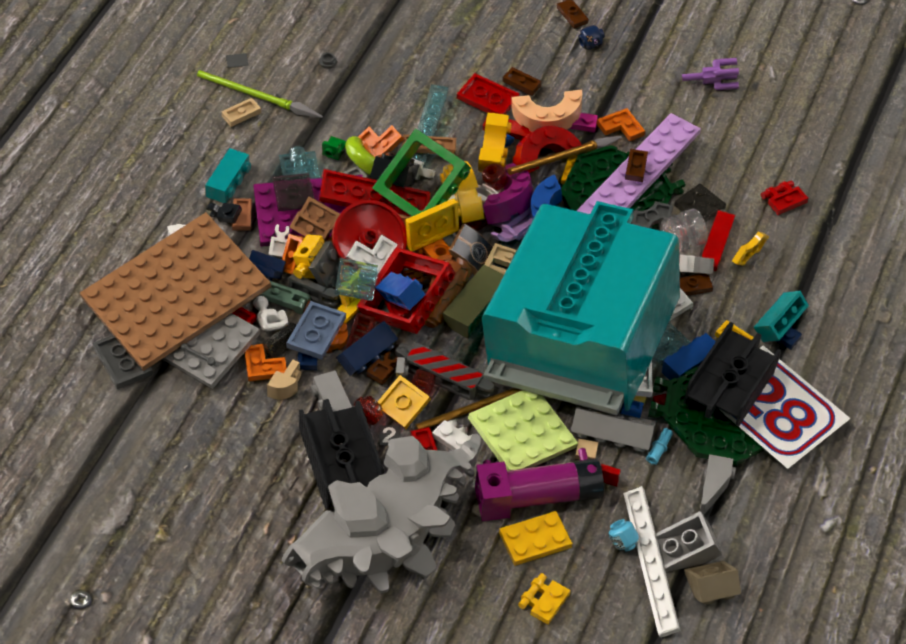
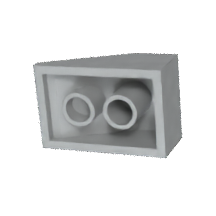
[656,511,723,572]

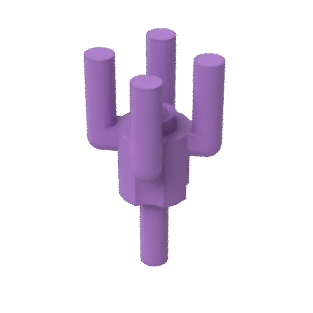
[682,58,739,90]

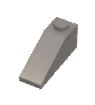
[700,454,736,515]

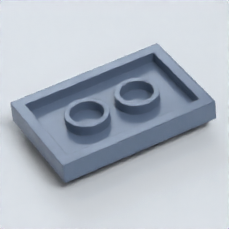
[286,301,346,360]

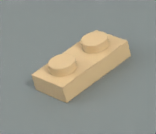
[221,98,261,127]

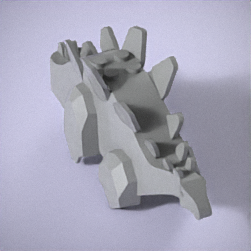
[282,434,481,593]

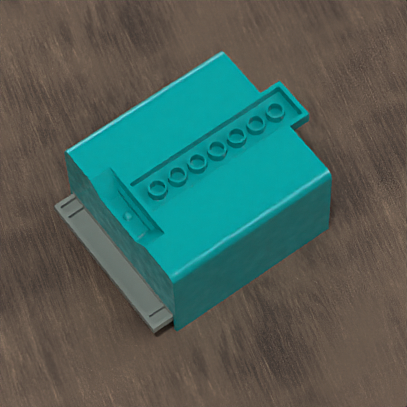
[482,201,680,415]

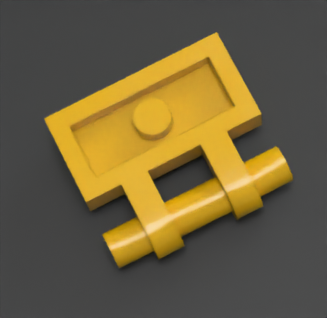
[518,573,571,625]

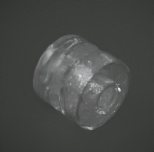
[661,208,708,254]

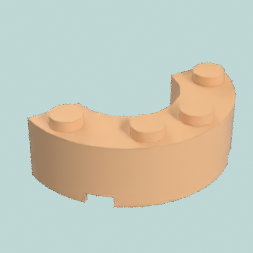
[512,90,582,132]

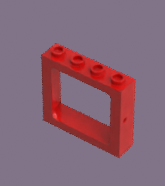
[357,247,456,334]

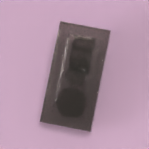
[262,322,296,359]

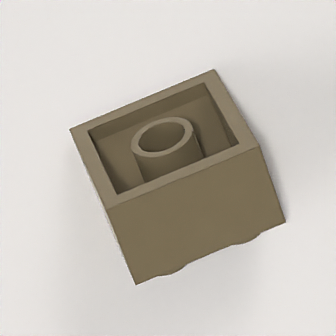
[684,561,741,604]

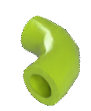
[345,136,375,175]

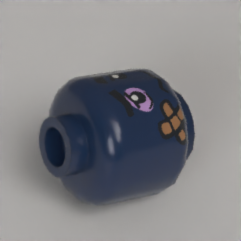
[578,25,605,50]

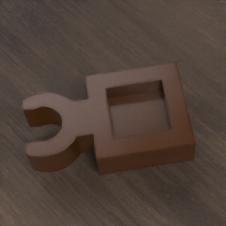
[367,352,398,385]

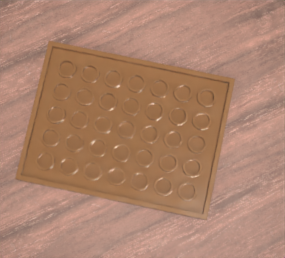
[80,212,272,371]

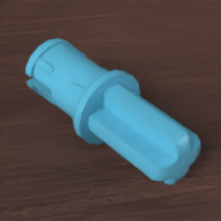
[646,428,673,465]

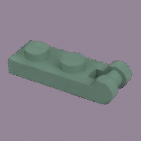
[257,281,311,314]

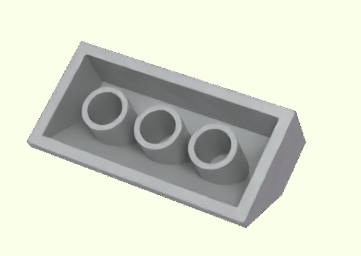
[571,405,656,452]

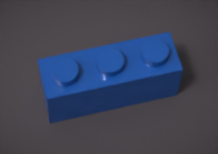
[375,272,426,310]
[661,333,716,380]

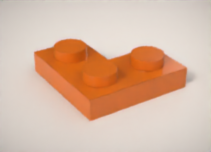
[596,108,645,141]
[358,125,404,157]
[245,344,287,381]

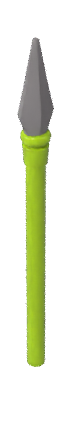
[197,70,323,118]

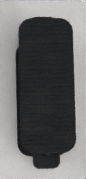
[683,322,781,426]
[298,399,384,509]

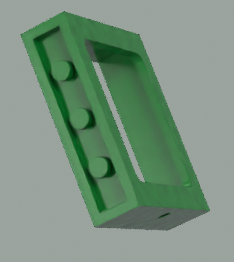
[372,128,471,217]

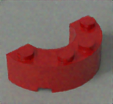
[513,126,582,173]

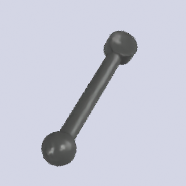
[181,344,215,366]

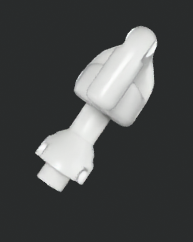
[253,296,288,331]

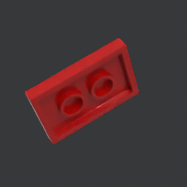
[456,73,520,115]

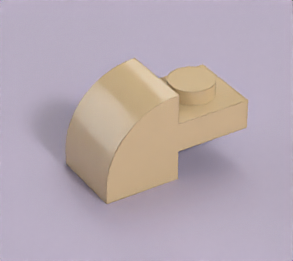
[267,360,302,400]

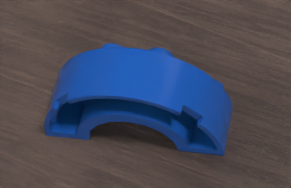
[531,175,562,221]

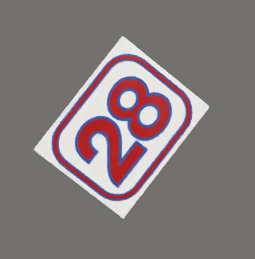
[719,346,850,469]

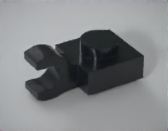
[206,203,242,224]

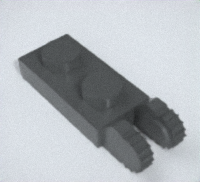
[289,273,339,308]

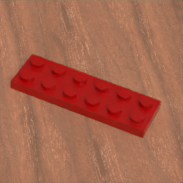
[319,169,430,216]

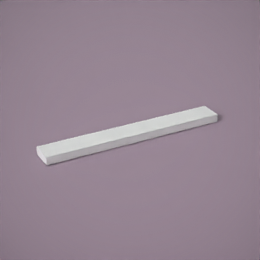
[623,486,681,638]

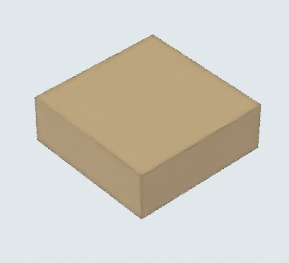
[575,439,598,459]

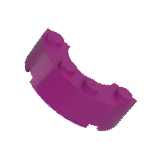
[483,163,534,224]

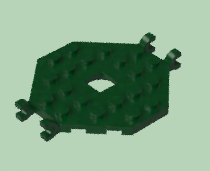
[561,145,686,230]
[648,367,765,466]

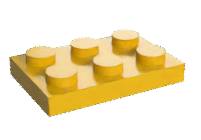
[405,198,459,252]
[499,511,572,566]

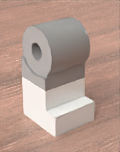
[679,254,714,274]

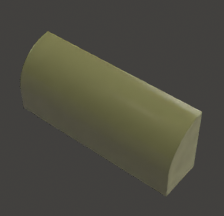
[443,265,504,338]

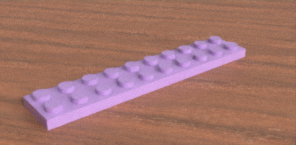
[577,113,701,214]

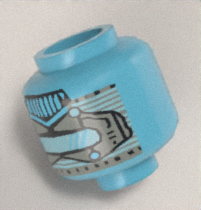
[608,519,639,551]

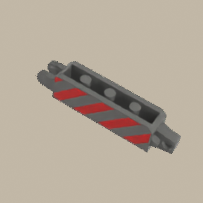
[395,342,494,400]

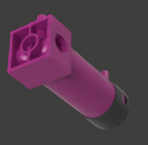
[475,448,604,522]

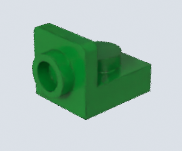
[322,136,346,161]

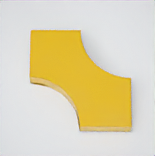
[732,231,769,266]

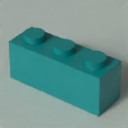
[205,148,251,203]
[754,291,809,342]

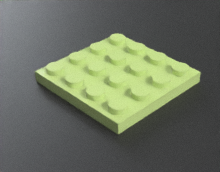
[468,390,578,470]

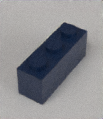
[336,321,398,376]

